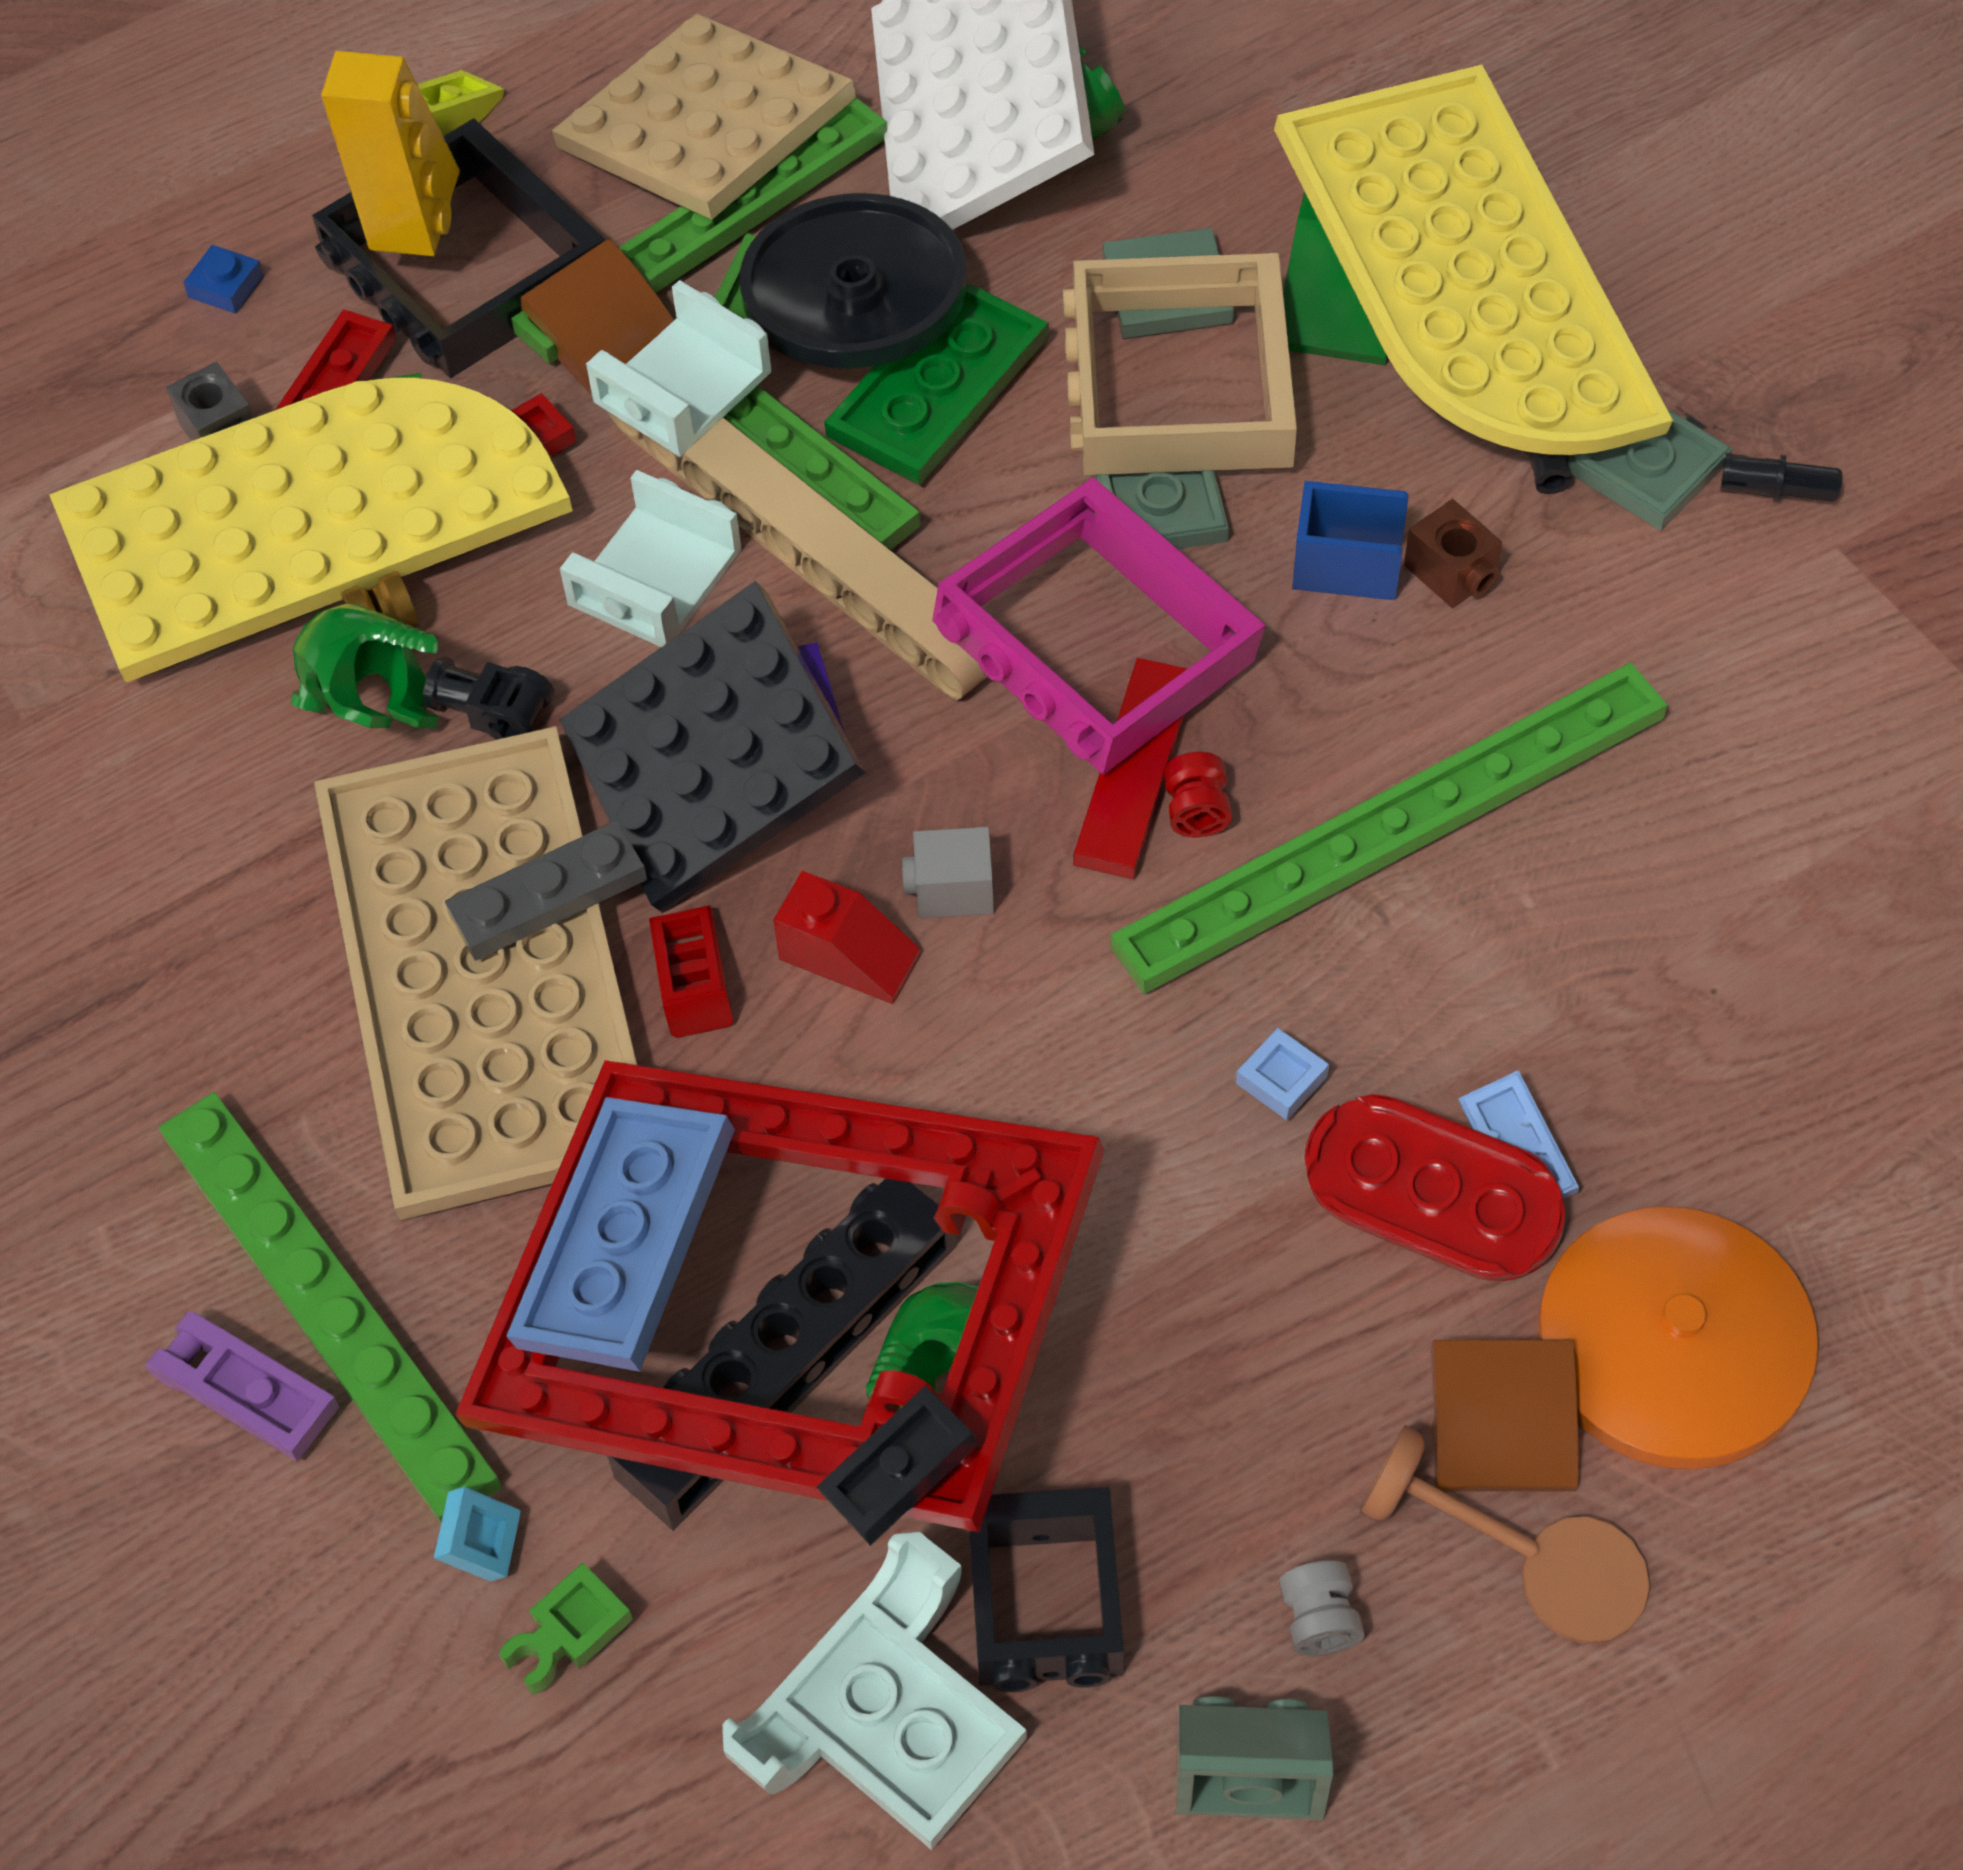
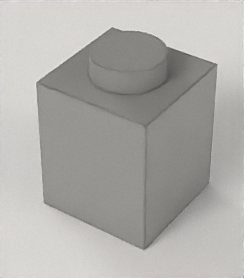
[902,827,994,918]

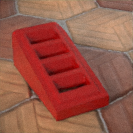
[649,905,733,1038]

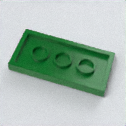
[824,282,1049,485]

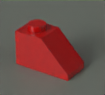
[773,870,921,1004]

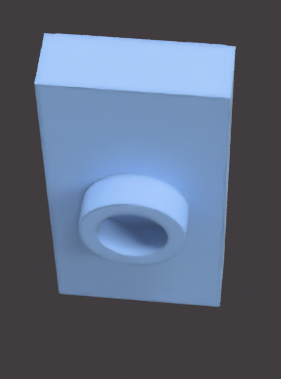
[1458,1070,1579,1199]

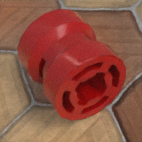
[1164,751,1232,838]

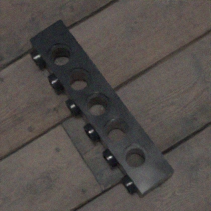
[607,1178,956,1531]

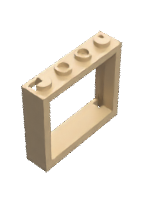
[1063,253,1297,475]

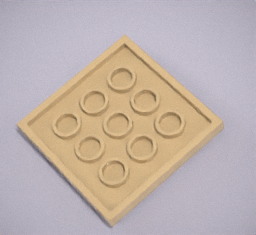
[552,13,856,220]

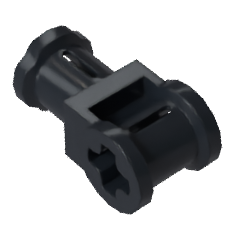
[423,657,555,740]

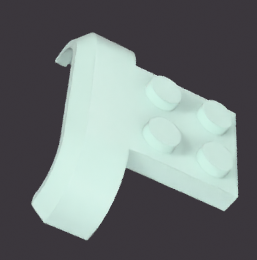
[722,1532,1027,1850]

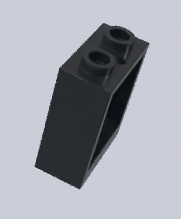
[969,1487,1124,1692]

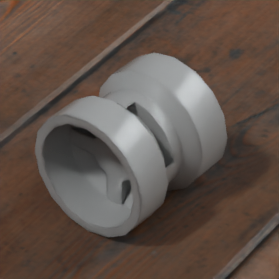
[1279,1561,1365,1656]

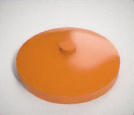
[1537,1206,1818,1469]

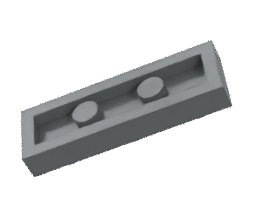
[445,820,647,961]

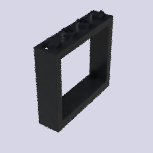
[312,118,605,379]

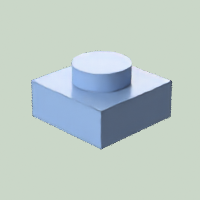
[1236,1028,1329,1121]

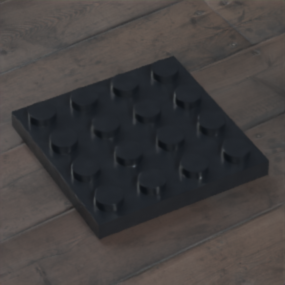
[559,581,866,913]

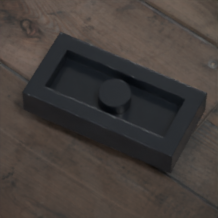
[816,1385,980,1546]

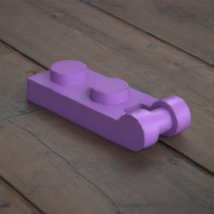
[145,1311,339,1462]

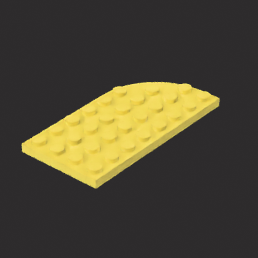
[1274,65,1673,455]
[49,378,573,683]

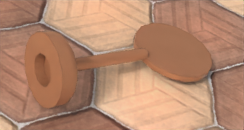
[1359,1425,1650,1644]

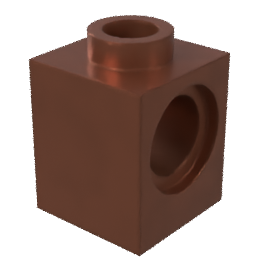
[1404,498,1502,609]

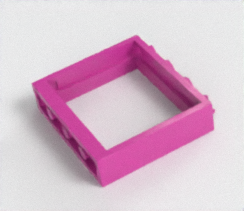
[932,477,1266,775]

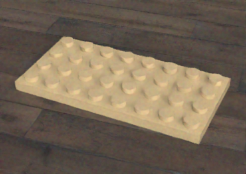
[314,726,637,1221]

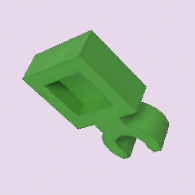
[499,1562,633,1695]

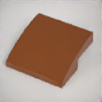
[521,238,674,395]
[1431,1340,1578,1492]

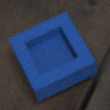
[183,245,264,314]

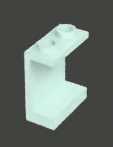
[586,280,771,457]
[560,470,742,647]

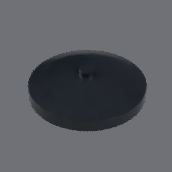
[740,193,967,368]

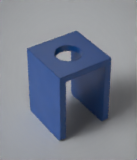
[1292,481,1409,600]

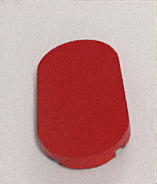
[1304,1094,1565,1281]

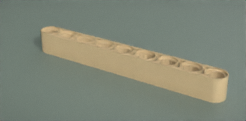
[607,411,988,700]

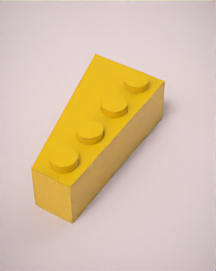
[321,51,460,257]

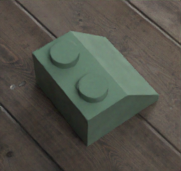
[1176,1696,1333,1820]

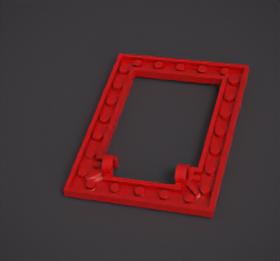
[455,1060,1105,1532]

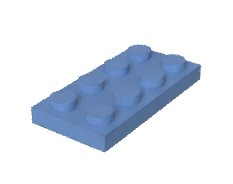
[506,1097,735,1372]

